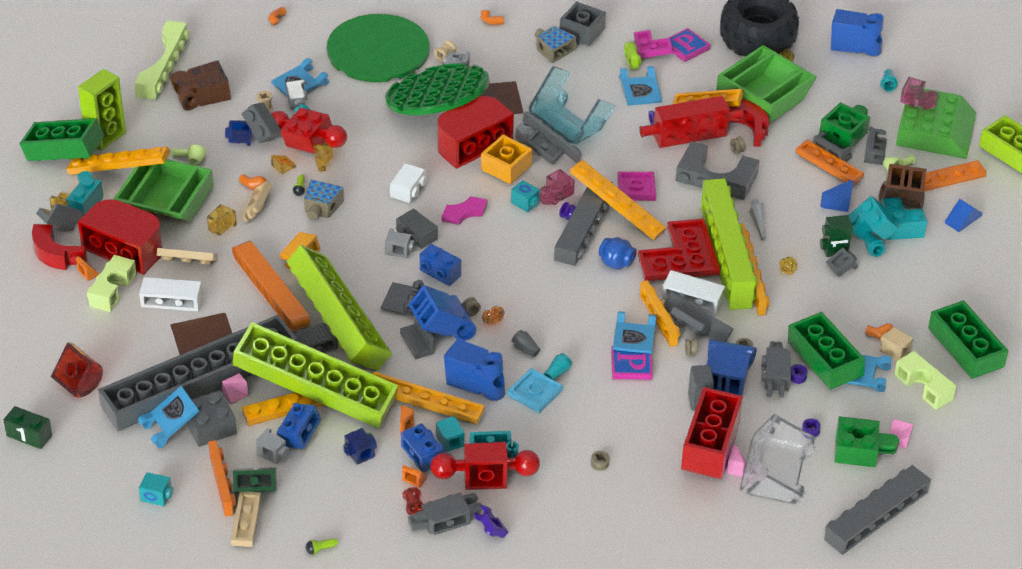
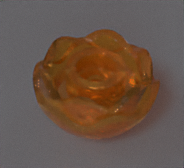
[482,306,505,325]

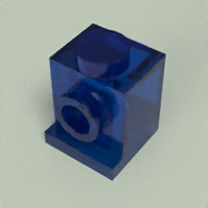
[225,120,252,146]

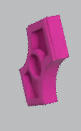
[442,196,487,225]

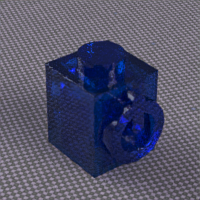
[343,428,377,465]

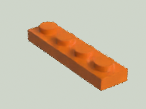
[796,139,864,186]
[924,160,987,191]
[208,440,236,517]

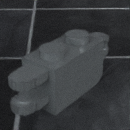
[761,341,791,397]
[408,492,483,535]

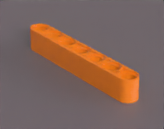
[232,241,311,332]

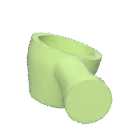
[172,144,206,165]
[883,155,915,171]

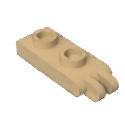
[243,181,272,222]

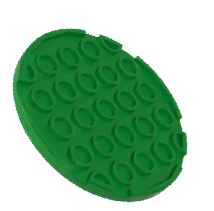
[327,14,429,82]
[385,63,490,115]

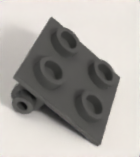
[380,280,424,316]

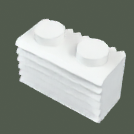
[390,163,427,204]

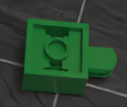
[819,102,870,149]
[834,416,899,467]

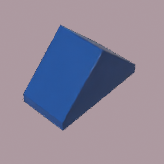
[820,180,853,212]
[945,199,983,232]

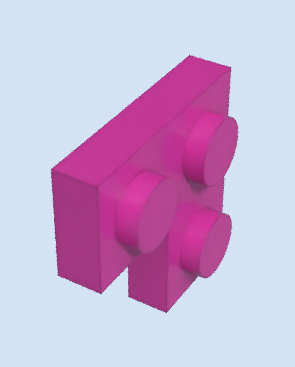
[634,30,672,58]

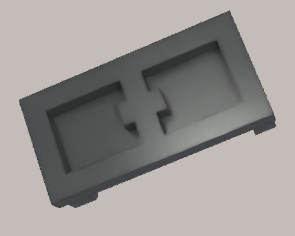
[864,126,887,165]
[813,131,852,162]

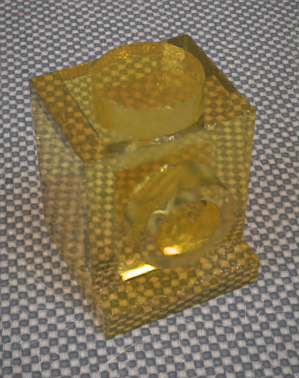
[207,204,237,236]

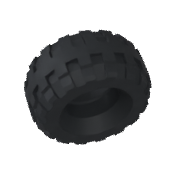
[720,0,799,57]

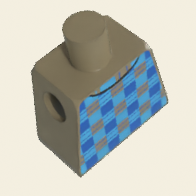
[535,26,576,63]
[304,179,344,220]

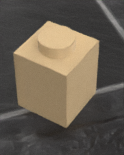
[880,327,913,361]

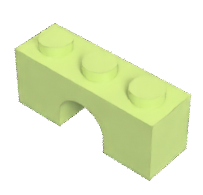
[87,255,137,312]
[894,351,956,410]

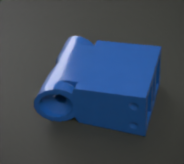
[831,9,884,56]
[408,285,476,341]
[444,338,505,401]
[707,339,757,396]

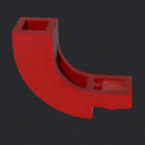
[729,99,769,147]
[32,224,88,270]

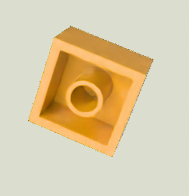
[481,135,532,184]

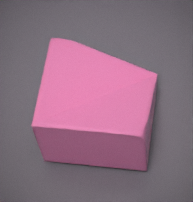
[222,373,248,404]
[889,419,913,448]
[727,445,746,477]

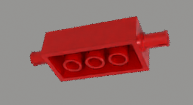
[639,96,744,148]

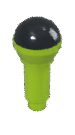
[292,174,305,196]
[305,538,338,555]

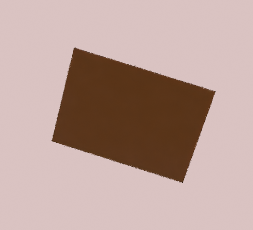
[479,81,524,114]
[170,313,232,355]

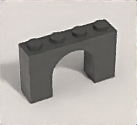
[675,141,760,200]

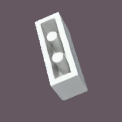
[662,270,725,314]
[139,277,203,311]

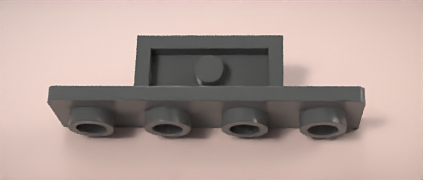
[523,111,582,165]
[664,292,733,342]

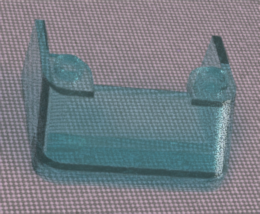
[529,66,615,144]

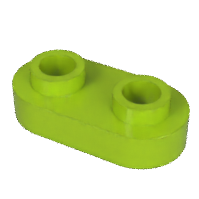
[624,41,641,70]

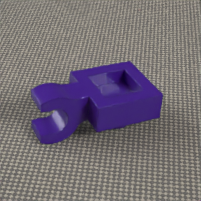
[474,505,508,538]

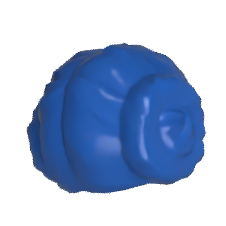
[598,237,637,270]

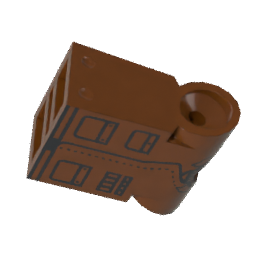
[170,60,231,111]
[878,164,927,208]

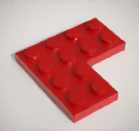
[638,218,720,281]

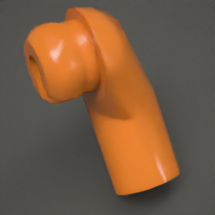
[268,7,286,25]
[480,10,504,25]
[239,174,267,190]
[865,323,894,339]

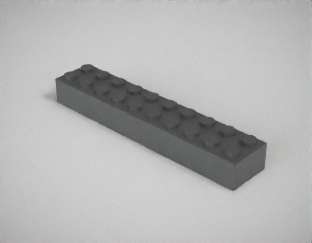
[98,315,298,431]

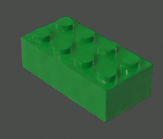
[19,118,104,161]
[928,300,1009,379]
[788,311,865,390]

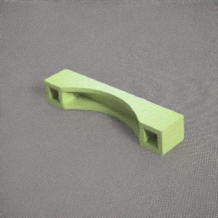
[134,20,190,100]

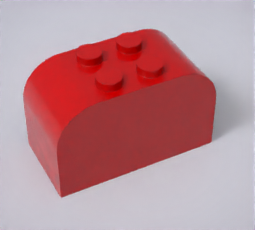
[437,96,514,169]
[78,199,162,275]
[681,387,743,480]

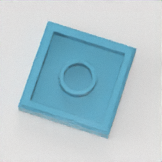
[507,368,563,413]

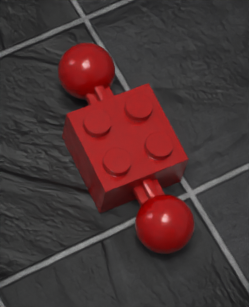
[271,107,347,154]
[430,442,540,490]

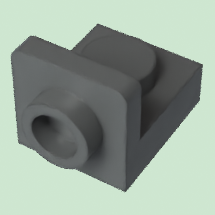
[826,248,858,276]

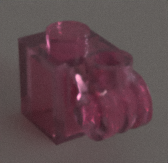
[900,77,938,110]
[540,169,575,205]

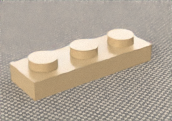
[157,248,217,265]
[231,492,261,547]

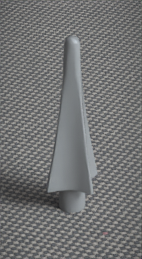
[749,199,765,240]

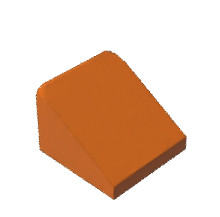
[76,256,99,281]
[400,405,414,436]
[402,465,427,488]

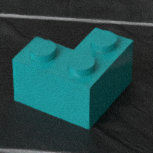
[848,196,899,241]
[881,198,927,240]

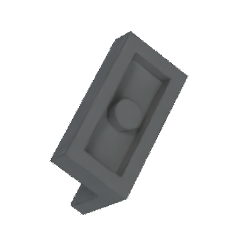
[36,203,83,231]
[400,315,434,359]

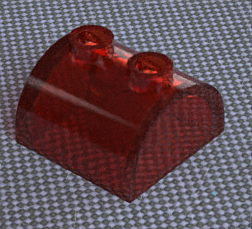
[50,342,103,398]

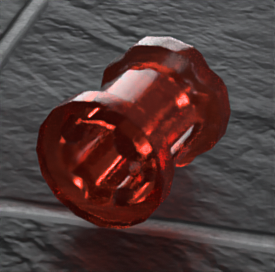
[402,487,424,515]

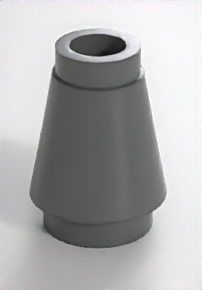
[511,330,541,358]

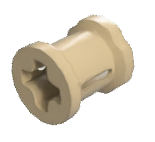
[434,40,457,62]
[257,91,273,113]

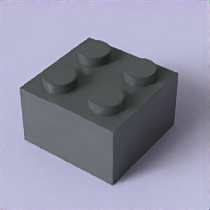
[560,1,606,46]
[186,390,237,447]

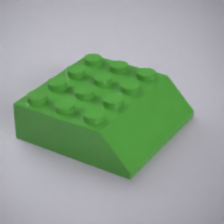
[716,45,817,124]
[896,86,976,159]
[113,159,214,221]

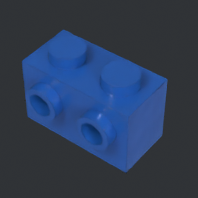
[419,244,461,286]
[277,403,322,449]
[401,423,445,472]

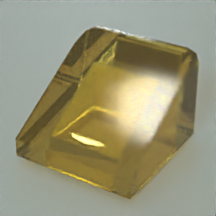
[271,155,296,174]

